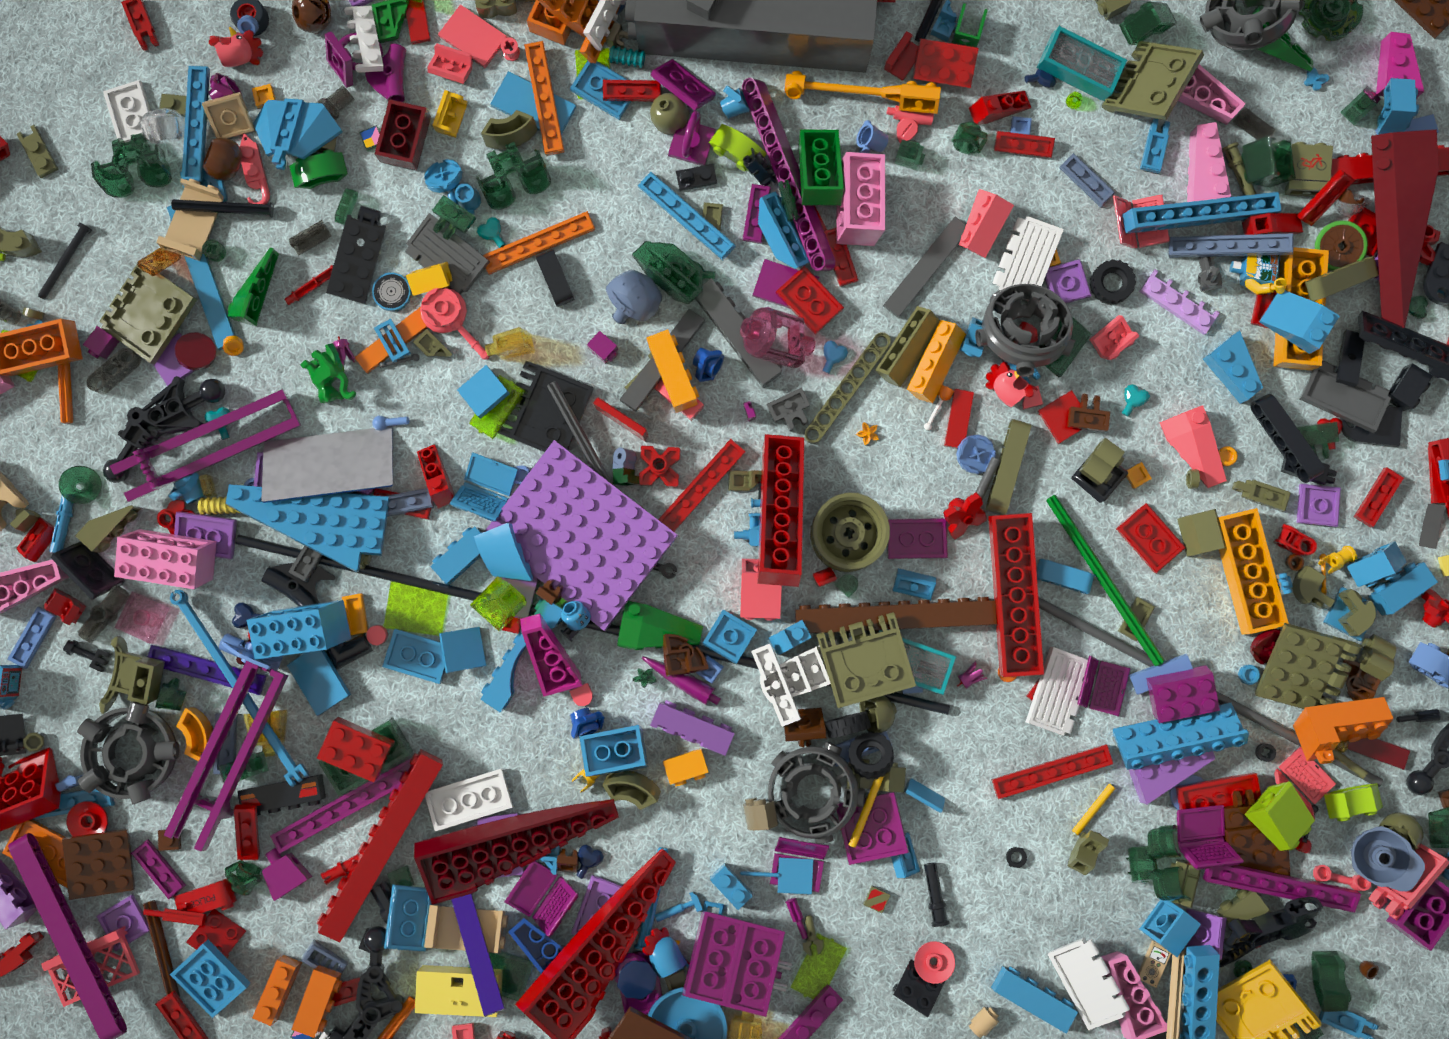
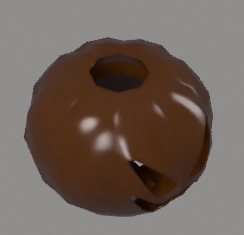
[292,0,331,33]
[203,138,242,181]

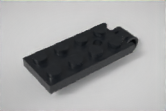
[326,205,386,304]

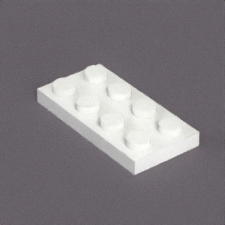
[425,768,513,831]

